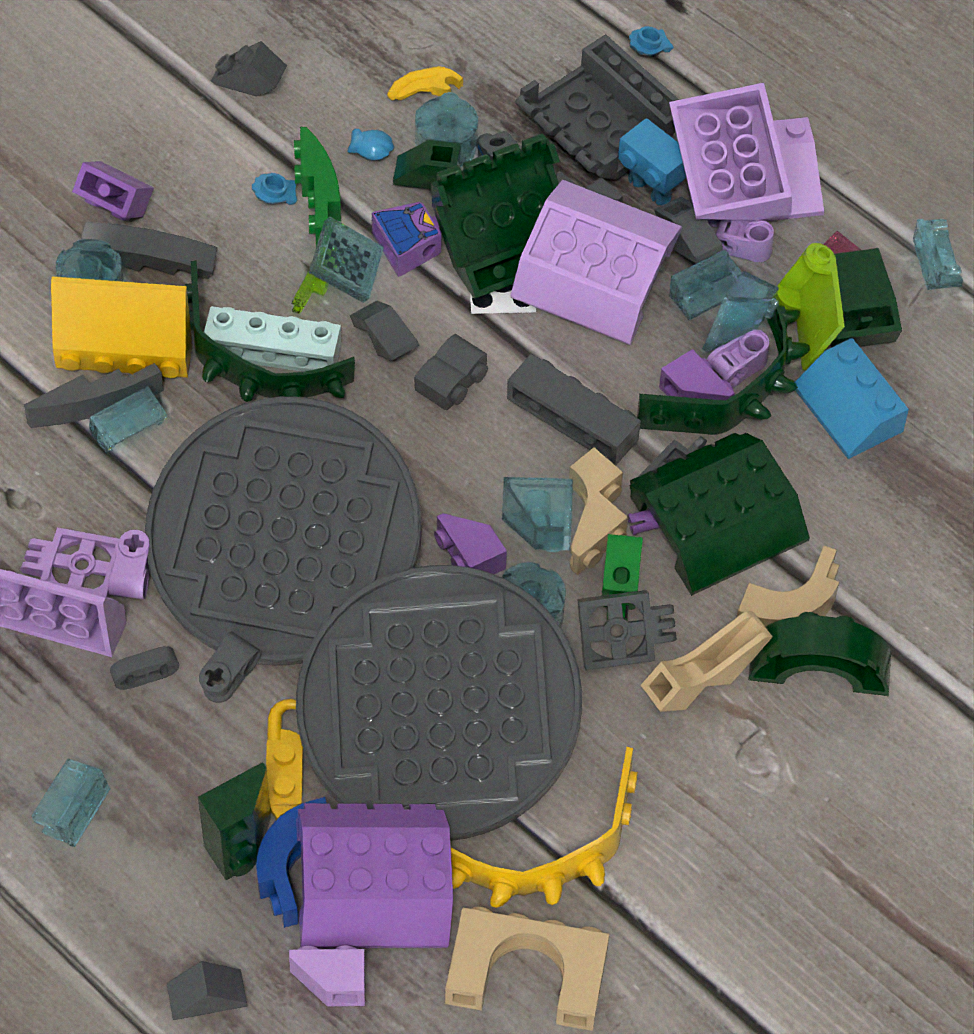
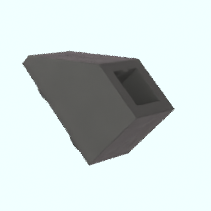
[211,41,287,96]
[654,197,723,263]

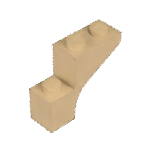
[568,447,628,575]
[641,611,773,712]

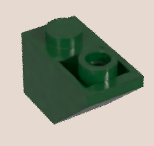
[393,140,461,189]

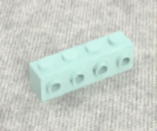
[204,306,341,372]

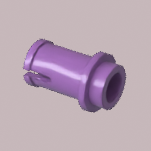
[627,510,660,535]

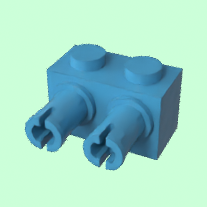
[618,118,686,206]

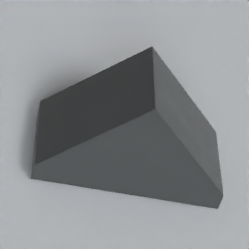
[167,961,247,1020]

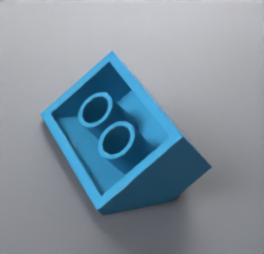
[795,338,909,459]

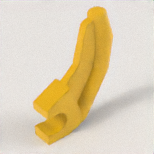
[387,66,463,101]

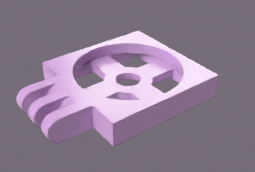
[20,527,119,598]

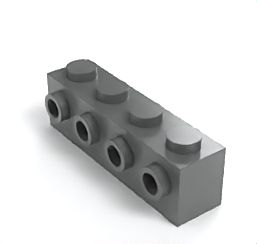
[507,353,641,466]

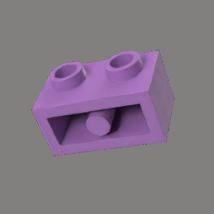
[72,161,154,221]

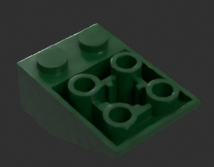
[830,248,902,348]

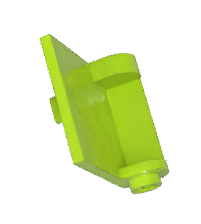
[773,243,845,370]

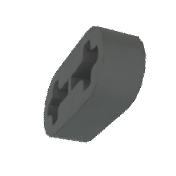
[110,646,179,690]

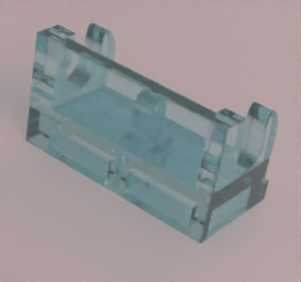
[913,219,963,290]
[669,249,743,320]
[89,386,167,454]
[31,758,110,847]

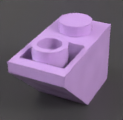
[289,945,365,1006]

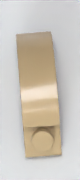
[737,546,839,626]

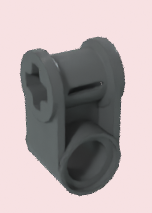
[199,631,261,703]

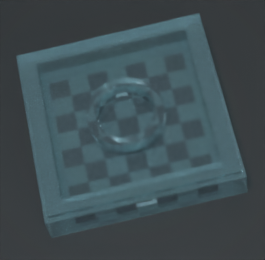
[309,217,384,303]

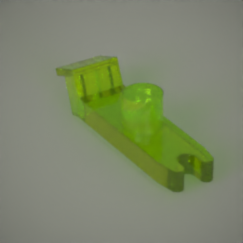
[292,247,337,314]

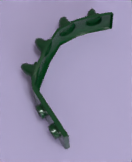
[185,260,355,402]
[637,288,810,435]

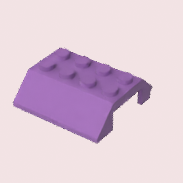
[296,803,453,948]

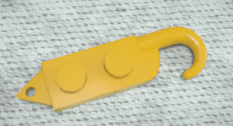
[266,699,303,820]

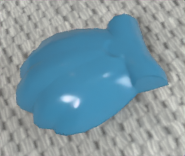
[629,26,674,56]
[347,128,394,160]
[252,173,297,205]

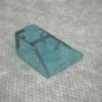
[702,271,779,352]
[502,477,573,552]

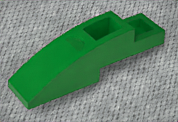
[294,127,341,247]

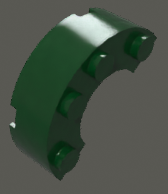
[748,612,891,696]

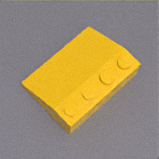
[51,276,193,378]

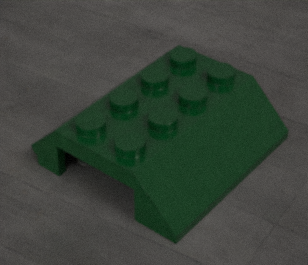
[431,133,560,298]
[629,433,810,596]

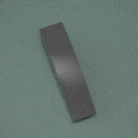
[78,222,218,279]
[24,363,164,428]

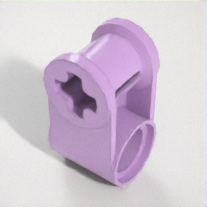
[716,219,774,262]
[706,329,769,388]
[108,530,150,599]

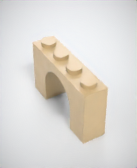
[445,907,610,1031]

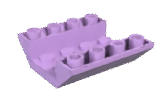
[511,180,682,345]

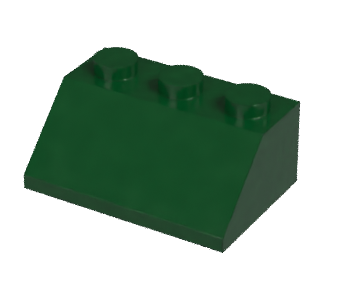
[198,762,271,880]

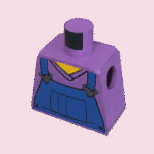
[372,202,442,277]

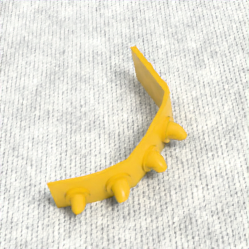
[451,747,638,908]

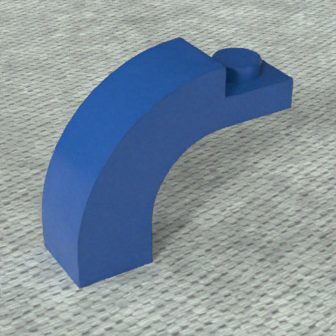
[256,797,327,928]

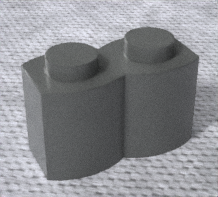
[414,334,488,410]

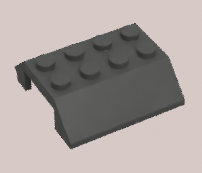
[515,34,679,180]

